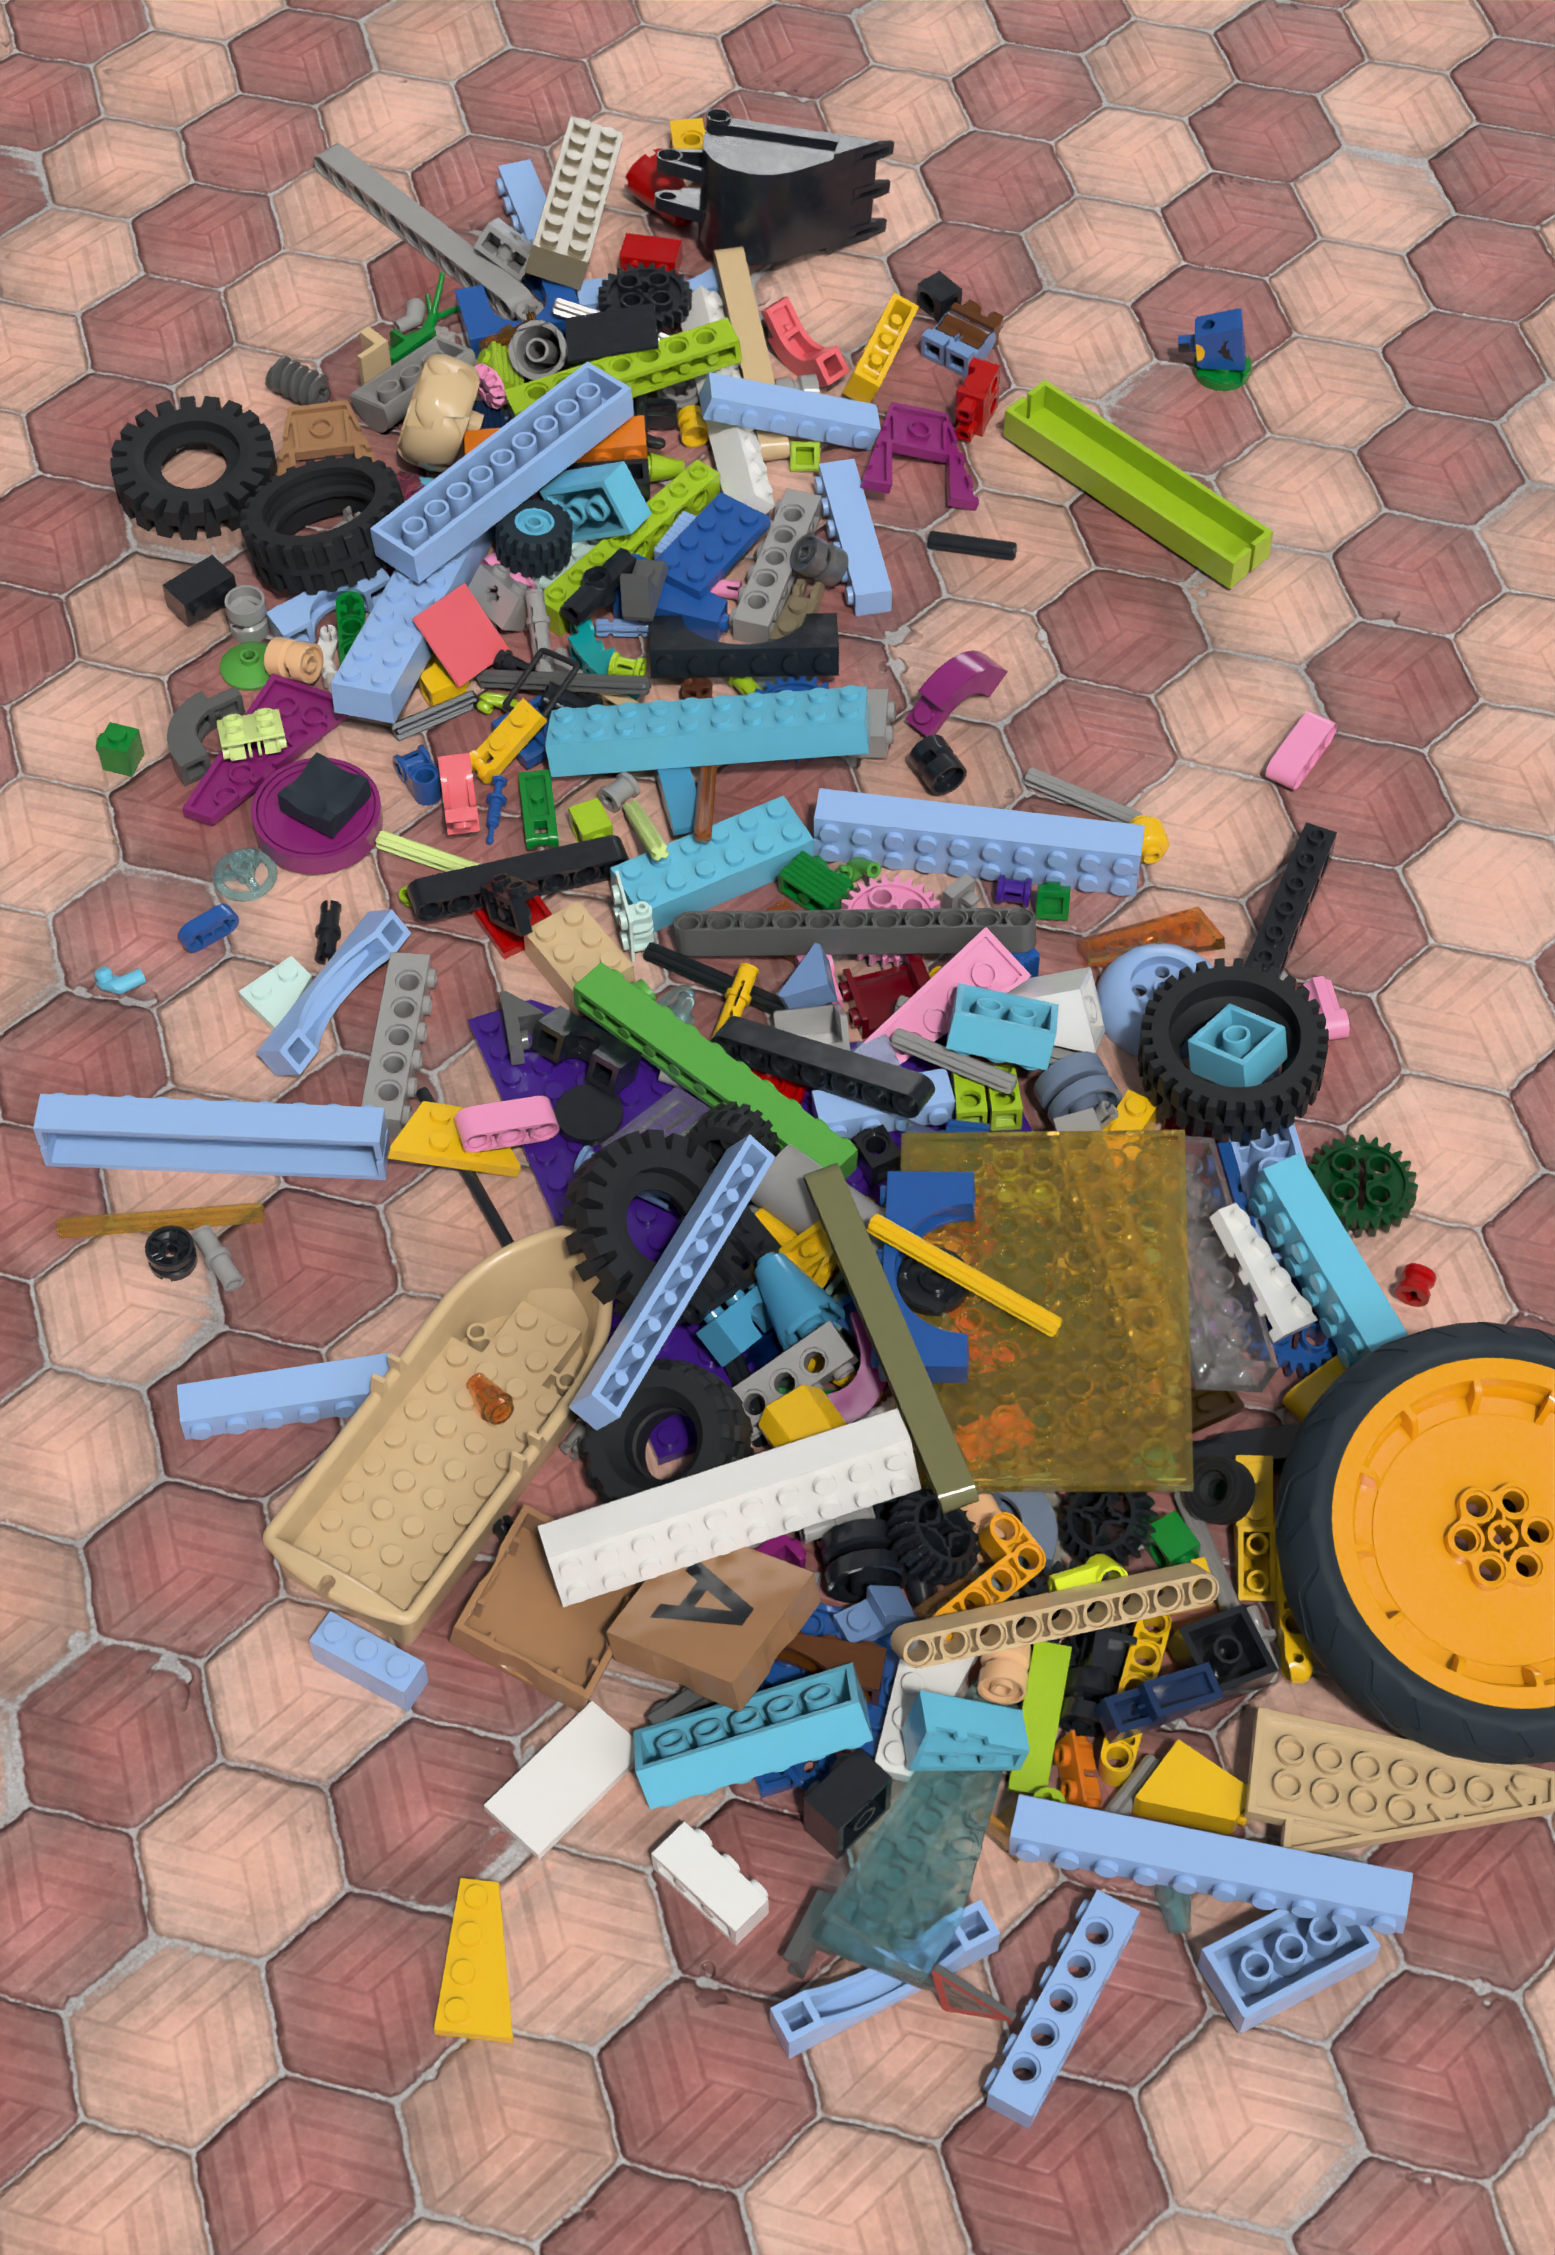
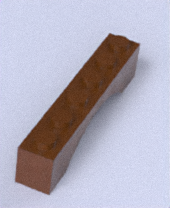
[775,1631,887,1706]

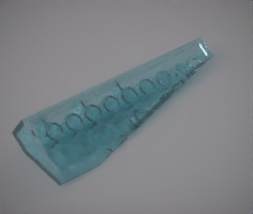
[811,1669,1029,1984]

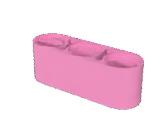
[1265,710,1337,791]
[454,1096,559,1152]

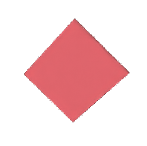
[412,583,510,688]

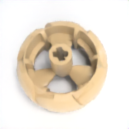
[397,354,484,472]

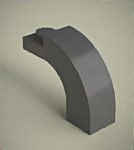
[167,686,245,787]

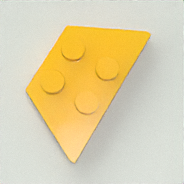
[387,1101,521,1178]

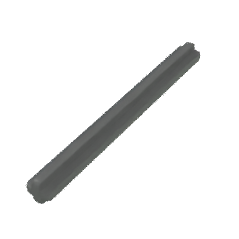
[477,669,652,695]

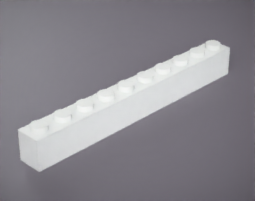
[681,285,775,514]

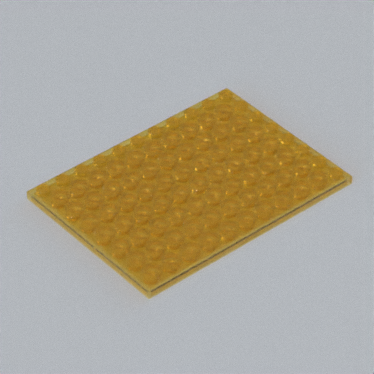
[895,1130,1193,1492]

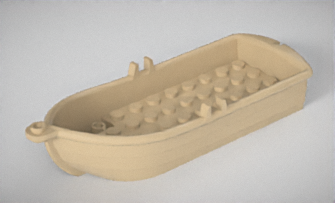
[263,1225,613,1645]

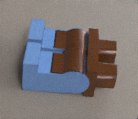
[921,300,1003,378]

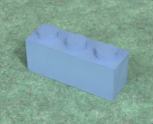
[309,1611,429,1712]

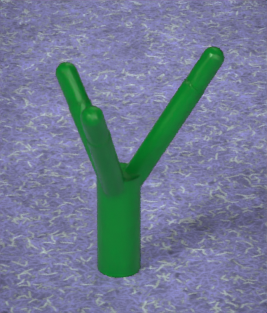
[422,272,457,328]

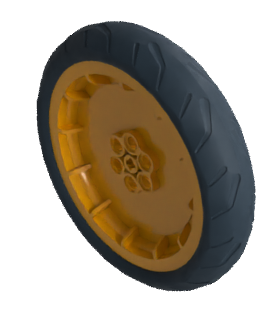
[1275,1322,1555,1765]

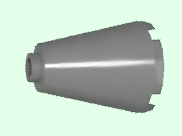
[509,320,568,380]

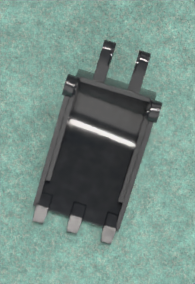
[655,109,894,263]

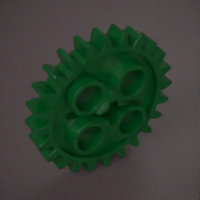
[1307,1134,1418,1237]

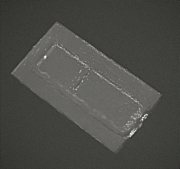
[600,1087,711,1148]

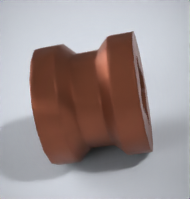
[682,678,713,700]

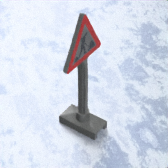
[783,1889,1016,2022]

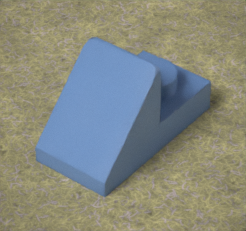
[833,1585,917,1643]

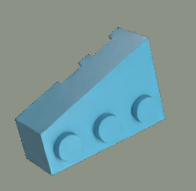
[902,1690,1030,1771]

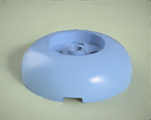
[1096,943,1214,1060]

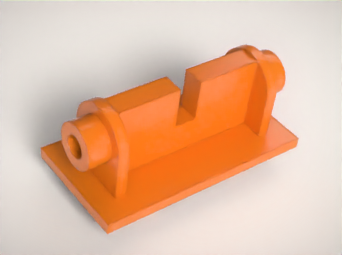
[1054,1730,1102,1810]

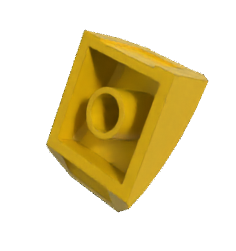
[758,1384,847,1449]

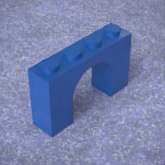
[455,278,579,359]

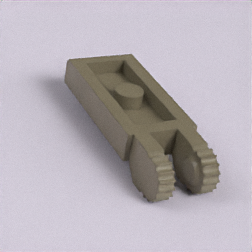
[769,578,825,641]

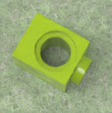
[568,797,613,842]

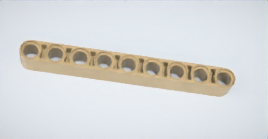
[713,246,790,461]
[890,1563,1219,1669]

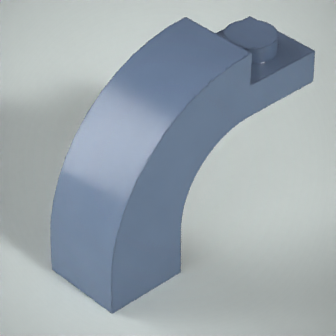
[970,1467,1058,1575]

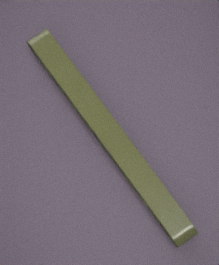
[803,1163,979,1514]

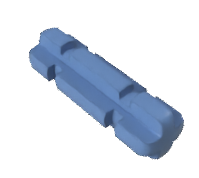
[595,618,651,638]

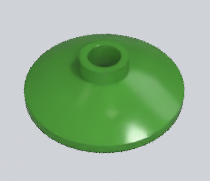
[220,641,271,691]

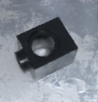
[917,271,962,323]
[852,1124,903,1187]

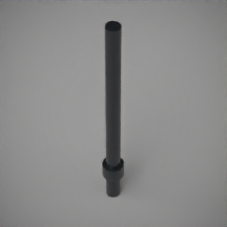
[416,1087,514,1248]

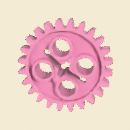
[840,875,941,969]

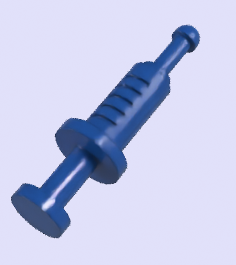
[486,775,508,845]

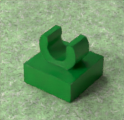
[1035,881,1071,921]

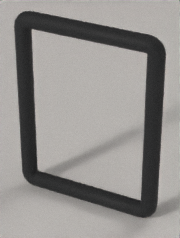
[502,647,580,718]

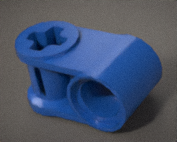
[392,745,442,806]

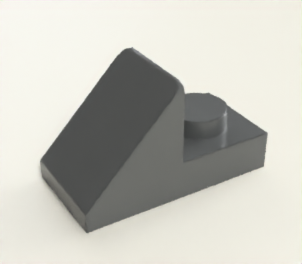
[620,559,669,621]
[500,991,545,1066]

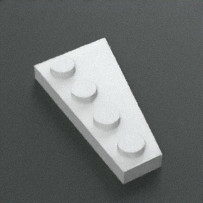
[1209,1203,1318,1343]
[875,1640,979,1783]

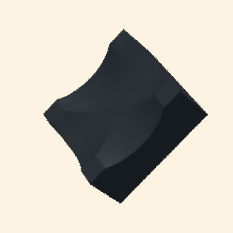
[277,752,371,838]

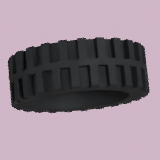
[239,454,405,595]

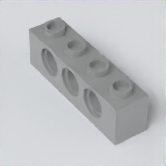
[732,1320,859,1442]

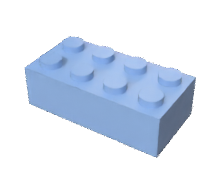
[1197,1909,1381,2034]

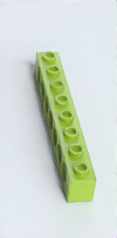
[504,317,742,419]
[544,459,721,637]

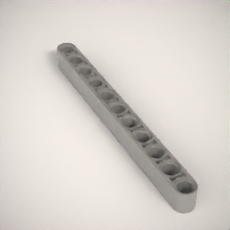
[314,143,533,320]

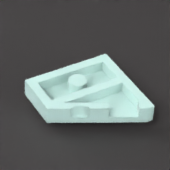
[238,956,313,1031]

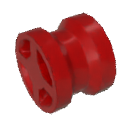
[1394,1263,1437,1307]

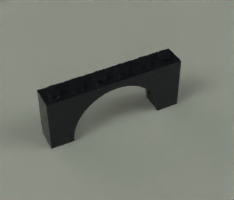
[650,613,839,678]

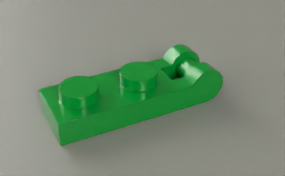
[518,769,559,850]

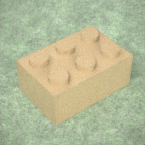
[524,900,635,1018]

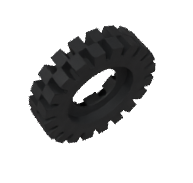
[110,396,277,540]
[563,1129,747,1326]

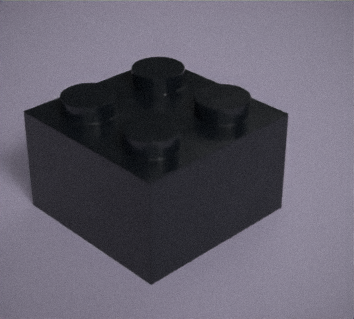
[1167,1604,1278,1712]
[804,1748,892,1860]

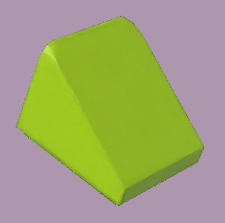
[790,441,820,472]

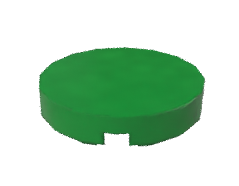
[1193,355,1251,391]

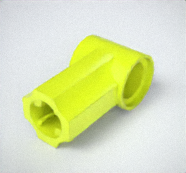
[1047,1554,1128,1592]

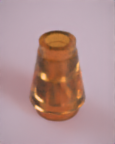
[466,1373,514,1425]

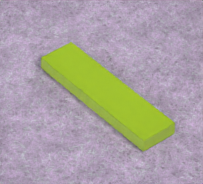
[1007,1641,1072,1796]

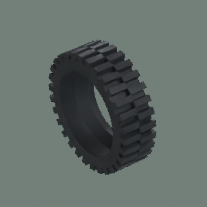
[1138,958,1329,1142]

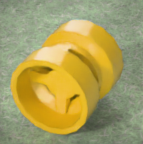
[677,405,709,447]

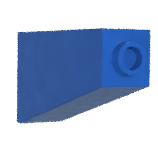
[612,553,730,642]

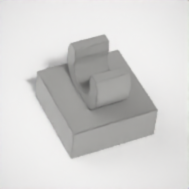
[942,873,980,908]

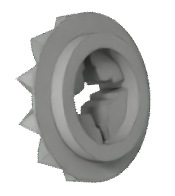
[657,378,700,412]

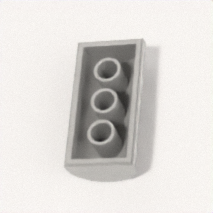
[349,336,476,432]
[751,1144,886,1254]

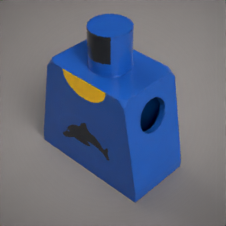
[1178,308,1245,370]

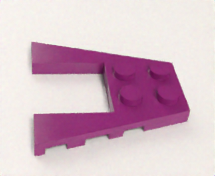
[860,402,979,511]

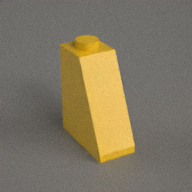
[1132,1739,1251,1836]

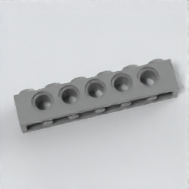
[729,488,822,644]
[361,952,437,1138]

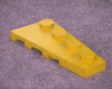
[434,1878,514,2044]

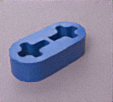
[177,904,239,953]

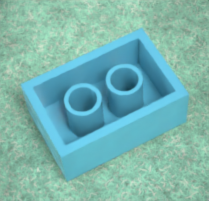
[540,461,652,542]
[946,983,1059,1071]

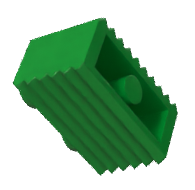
[778,851,854,910]

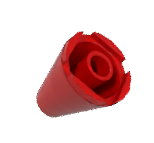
[624,148,694,228]

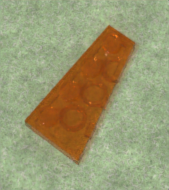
[1076,906,1225,967]

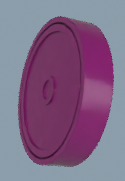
[251,758,383,874]

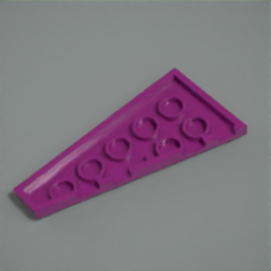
[182,673,350,826]

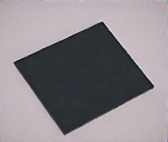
[565,303,659,364]

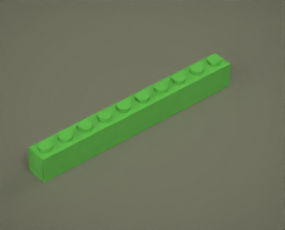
[573,962,858,1179]

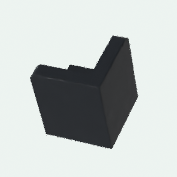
[1077,1629,1138,1677]

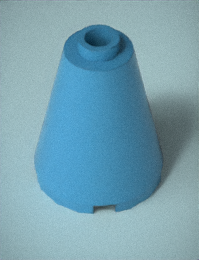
[754,1252,845,1352]

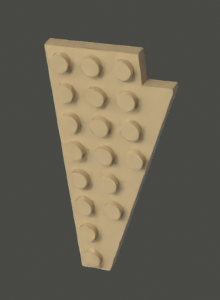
[1244,1707,1555,1855]

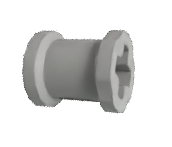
[598,772,640,813]

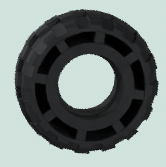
[581,1358,754,1504]

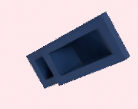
[1095,1662,1224,1744]

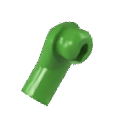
[836,857,881,883]

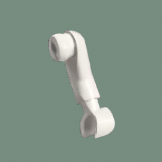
[317,625,338,688]

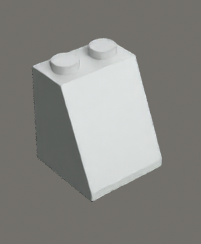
[1008,967,1105,1053]

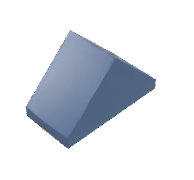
[778,942,837,1009]

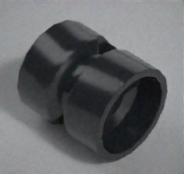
[909,735,967,796]
[1059,1667,1115,1737]

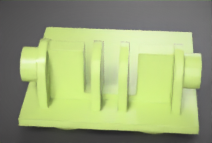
[216,708,287,761]

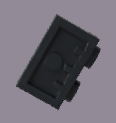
[480,873,540,937]

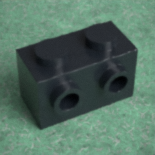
[162,555,236,626]

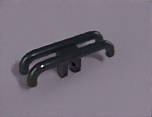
[633,393,678,455]

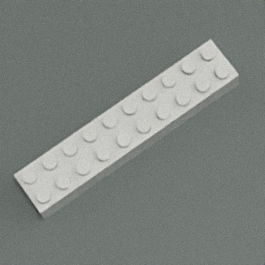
[537,1408,921,1607]

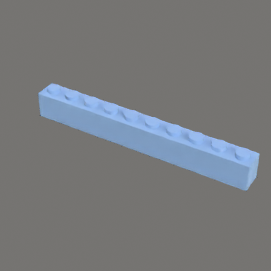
[569,1134,775,1431]
[1009,1794,1413,1935]

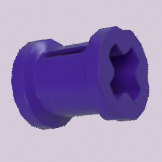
[996,874,1032,908]

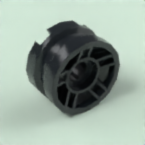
[145,1225,198,1282]

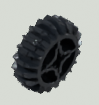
[1058,1470,1158,1566]
[886,1487,981,1587]

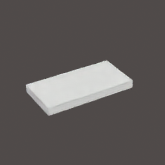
[484,1701,635,1860]

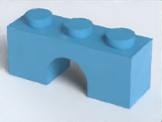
[696,1282,773,1367]

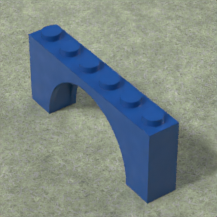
[871,1171,976,1383]

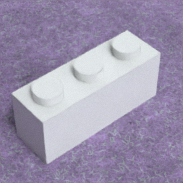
[651,1822,769,1946]

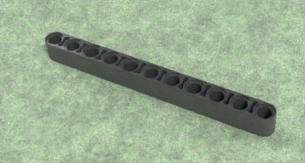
[673,907,1037,956]

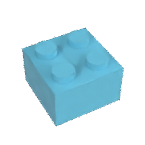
[1188,1003,1288,1087]

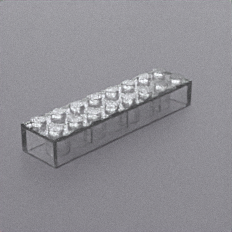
[1135,1133,1279,1393]

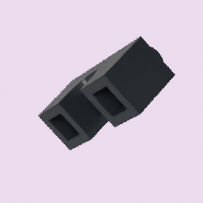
[531,1006,642,1096]

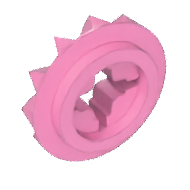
[474,363,506,409]

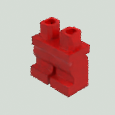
[955,357,1000,442]

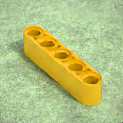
[1098,1614,1171,1787]

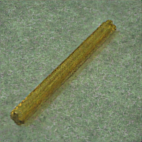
[56,1202,265,1238]

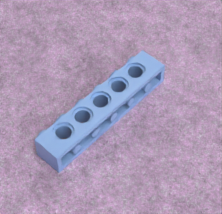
[984,1889,1140,2129]

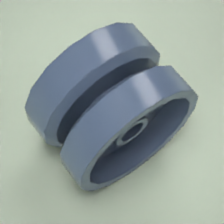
[1034,1051,1122,1127]

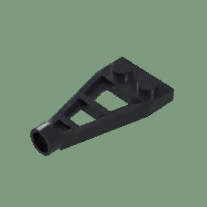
[681,1206,782,1325]

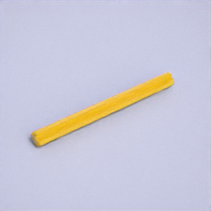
[866,1213,1062,1337]

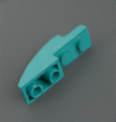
[568,618,640,701]

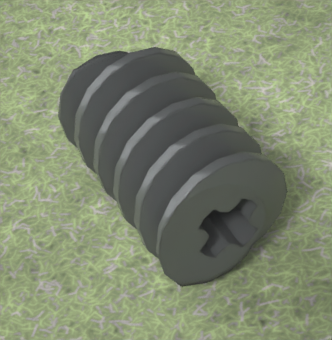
[265,356,331,405]

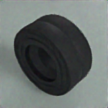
[1184,1456,1256,1525]

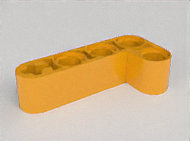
[928,1512,1046,1644]

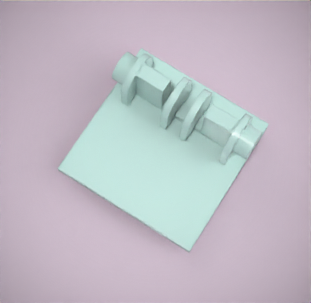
[611,871,654,962]

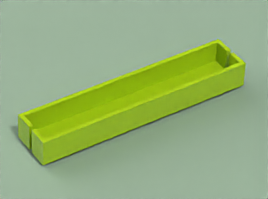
[1003,380,1274,589]

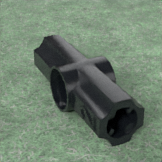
[560,548,637,626]

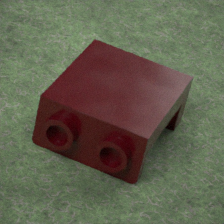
[838,954,930,1040]

